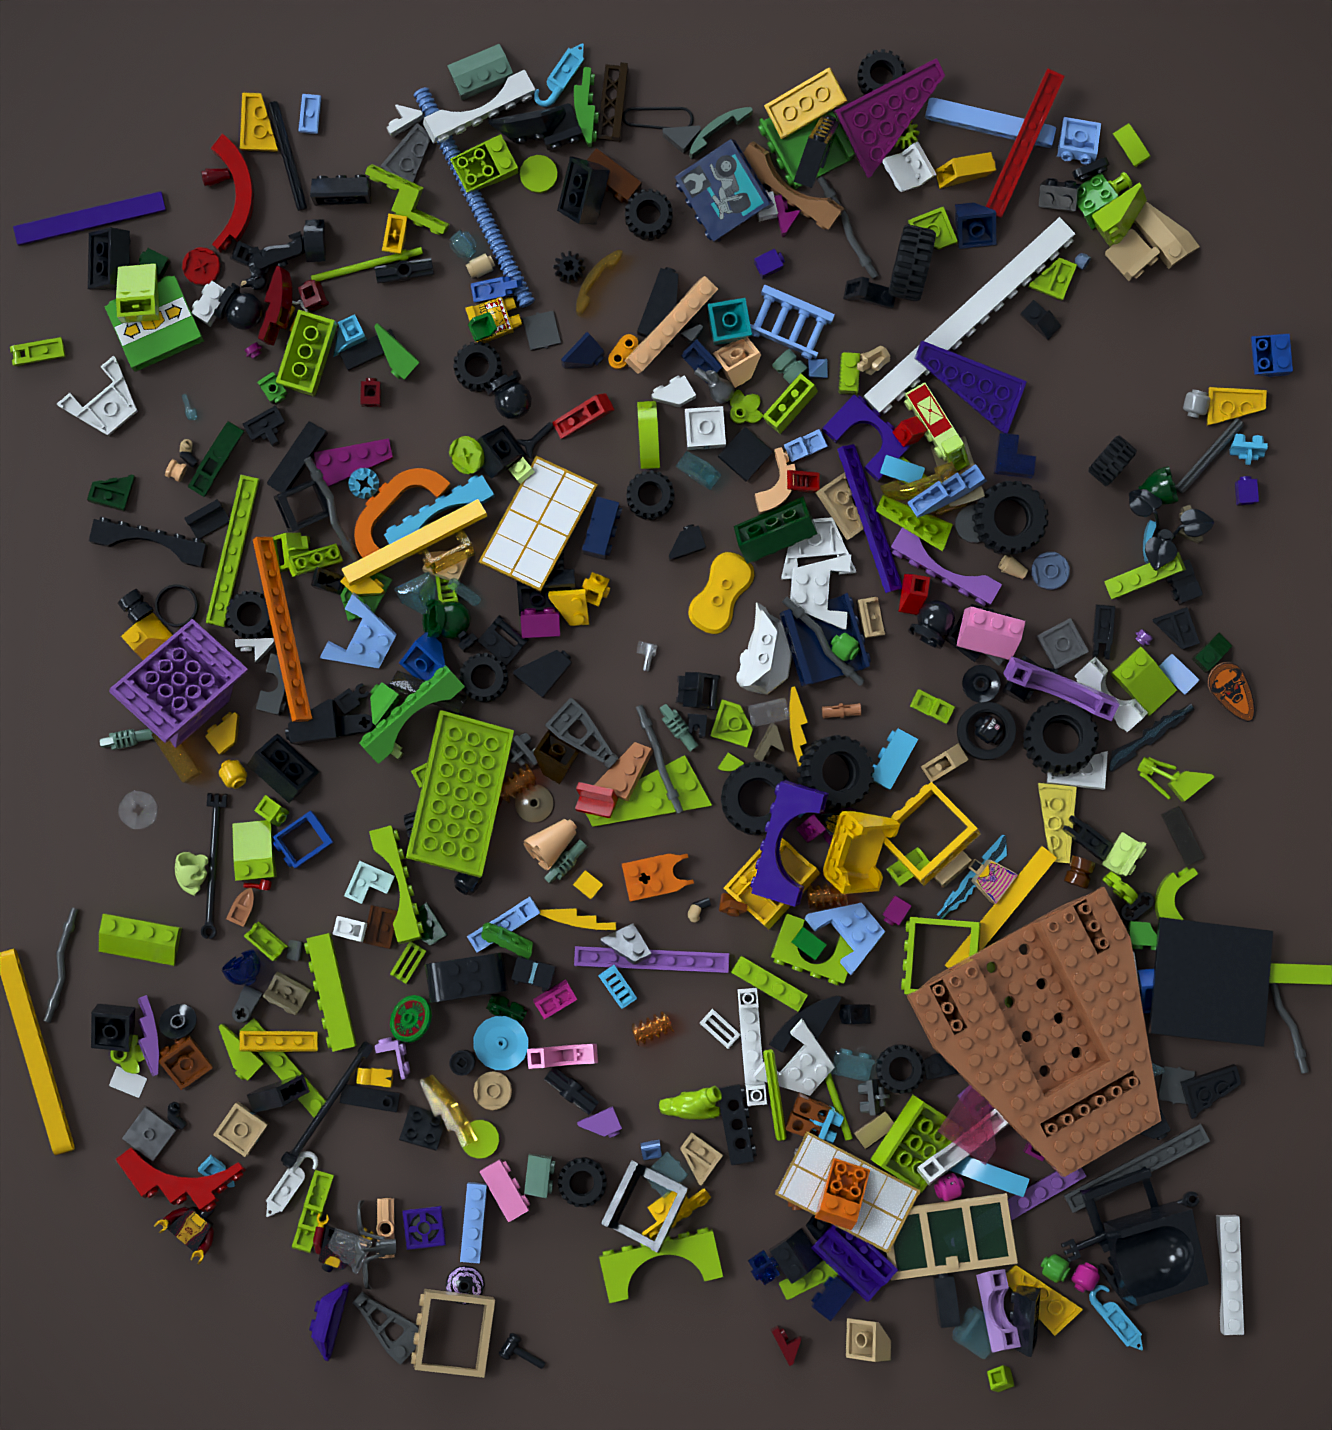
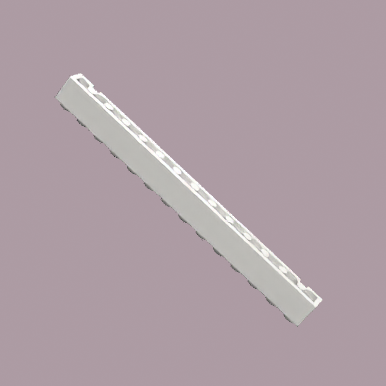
[863,217,1075,414]

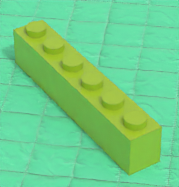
[304,933,357,1052]

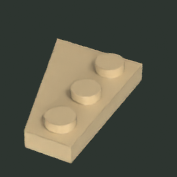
[816,472,863,540]

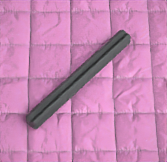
[1175,418,1244,494]

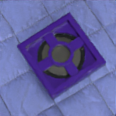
[403,1206,446,1250]

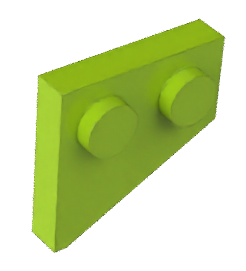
[1028,258,1077,301]

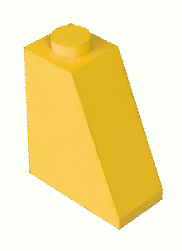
[935,152,996,189]

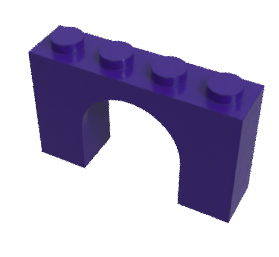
[822,395,910,482]

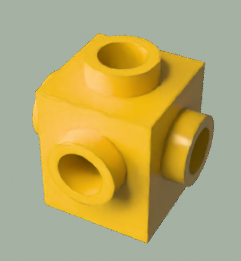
[581,572,610,606]

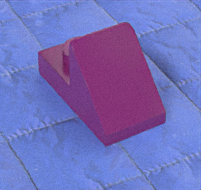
[774,195,801,237]

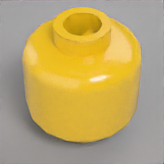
[219,759,247,789]

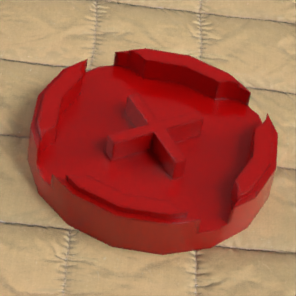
[182,247,221,286]

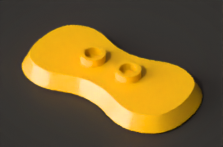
[688,552,754,634]

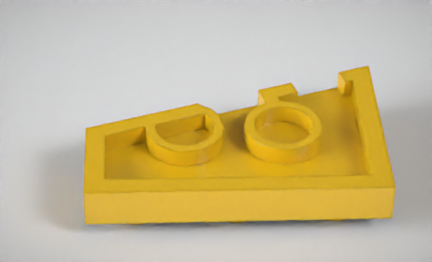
[240,93,278,152]
[1207,387,1267,426]

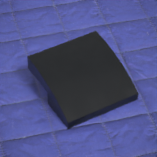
[718,427,773,482]

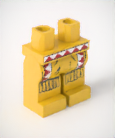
[465,297,523,344]

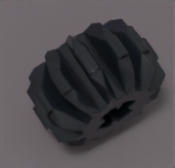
[553,251,586,284]

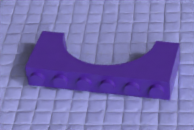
[750,780,829,907]

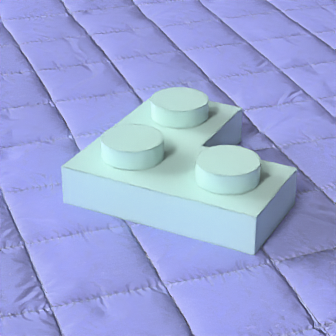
[344,861,395,904]

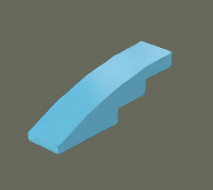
[950,1156,1030,1197]

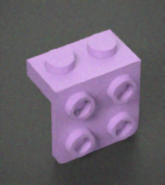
[375,1037,410,1080]

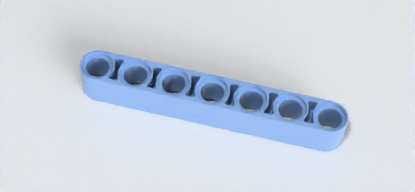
[925,98,1056,148]

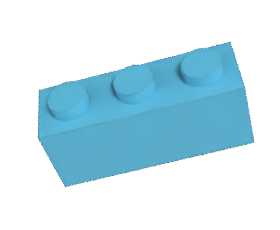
[871,728,918,790]

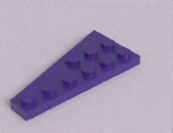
[914,341,1027,435]

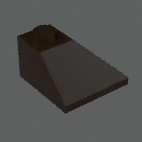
[533,729,580,784]

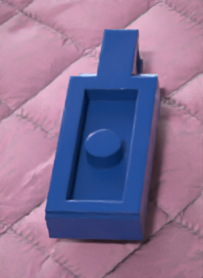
[470,276,523,303]

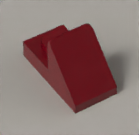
[771,1325,801,1366]

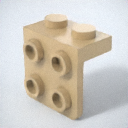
[1105,229,1160,281]

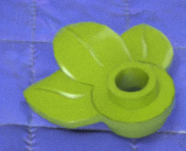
[730,390,763,424]
[110,1035,145,1074]

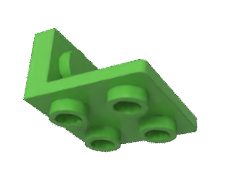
[1078,173,1119,230]

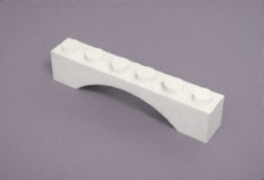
[423,70,535,143]
[917,1109,1010,1186]
[1216,1215,1244,1335]

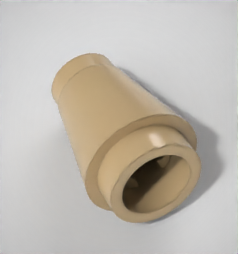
[998,555,1028,579]

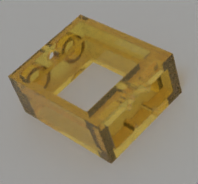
[417,529,475,574]

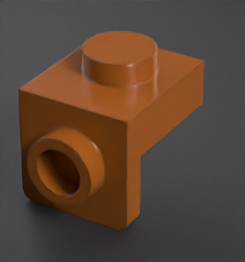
[719,893,748,917]

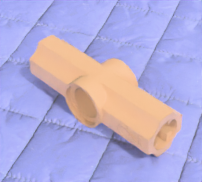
[376,1198,395,1258]

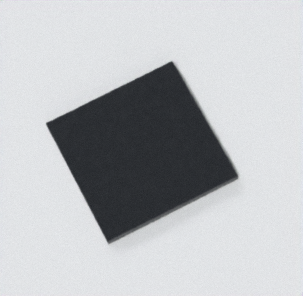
[1149,917,1273,1047]

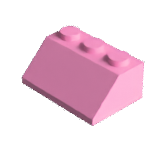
[956,607,1025,660]

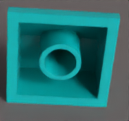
[707,298,752,345]

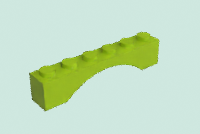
[369,825,424,944]

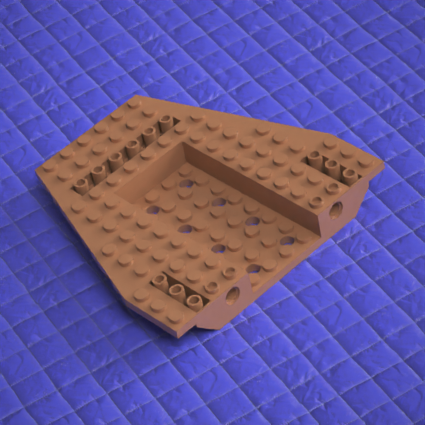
[906,887,1161,1177]

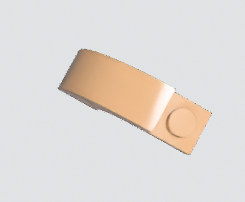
[754,447,796,514]

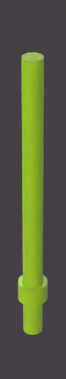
[311,247,423,282]

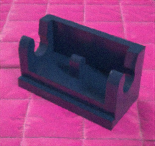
[681,339,723,384]

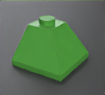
[370,682,401,725]

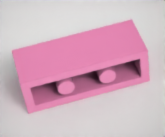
[480,1159,530,1222]

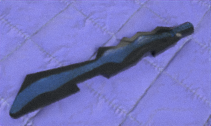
[1109,704,1195,772]

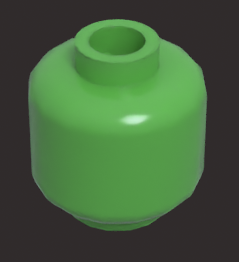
[830,633,860,661]
[1041,1254,1071,1283]

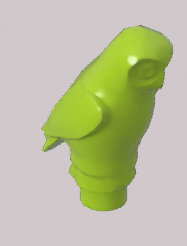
[659,1086,722,1120]

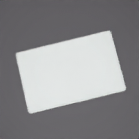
[109,1066,147,1098]

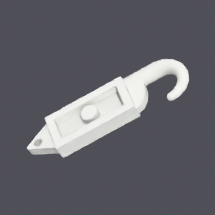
[266,1151,318,1217]

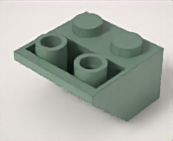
[524,1154,555,1198]

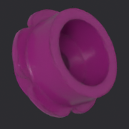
[245,342,263,359]

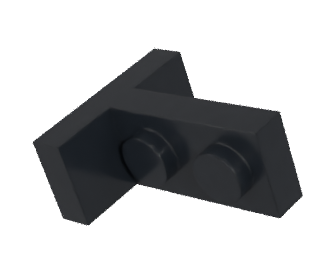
[843,277,895,309]

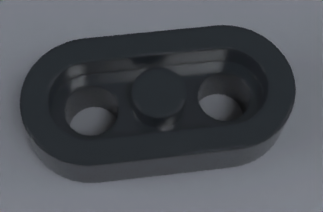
[1072,157,1110,182]

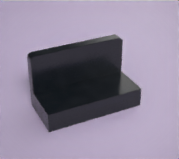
[184,499,230,539]

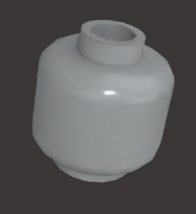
[1183,389,1210,419]

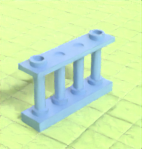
[750,285,835,360]

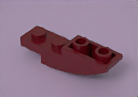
[258,266,292,346]

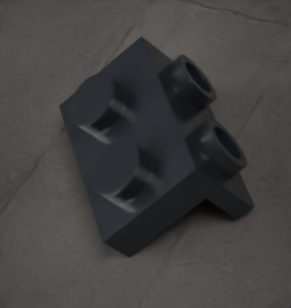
[1039,178,1081,211]

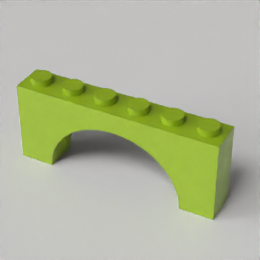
[599,1227,723,1303]

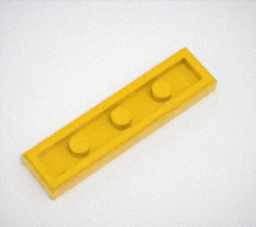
[239,1031,318,1052]

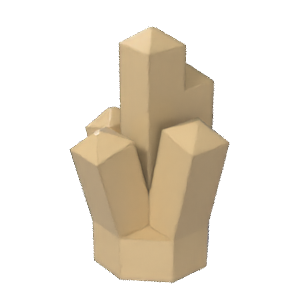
[857,346,890,375]

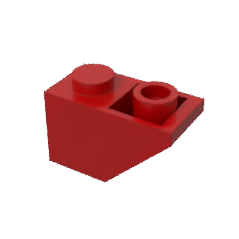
[898,574,930,615]

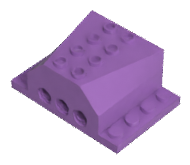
[109,619,248,748]

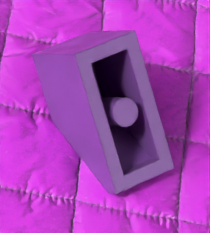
[577,1106,622,1138]

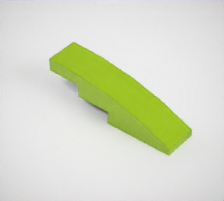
[292,1170,334,1253]

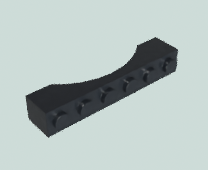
[89,517,208,568]

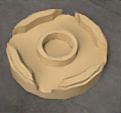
[473,1071,512,1110]

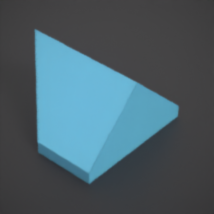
[333,314,367,357]

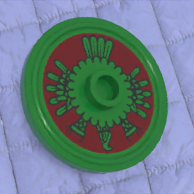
[390,995,432,1043]

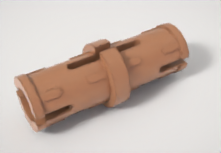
[822,703,861,719]

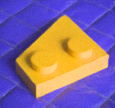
[548,589,589,626]

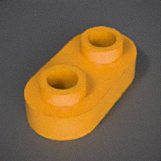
[608,334,638,370]

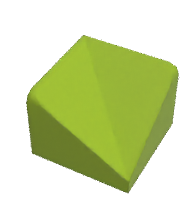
[987,1365,1014,1392]

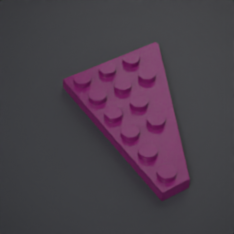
[834,58,945,178]

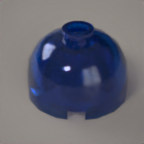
[221,949,261,986]

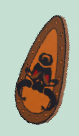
[1208,662,1255,722]

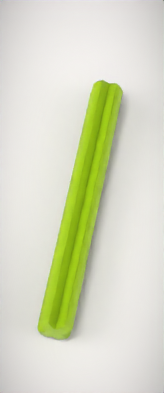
[763,1049,787,1141]

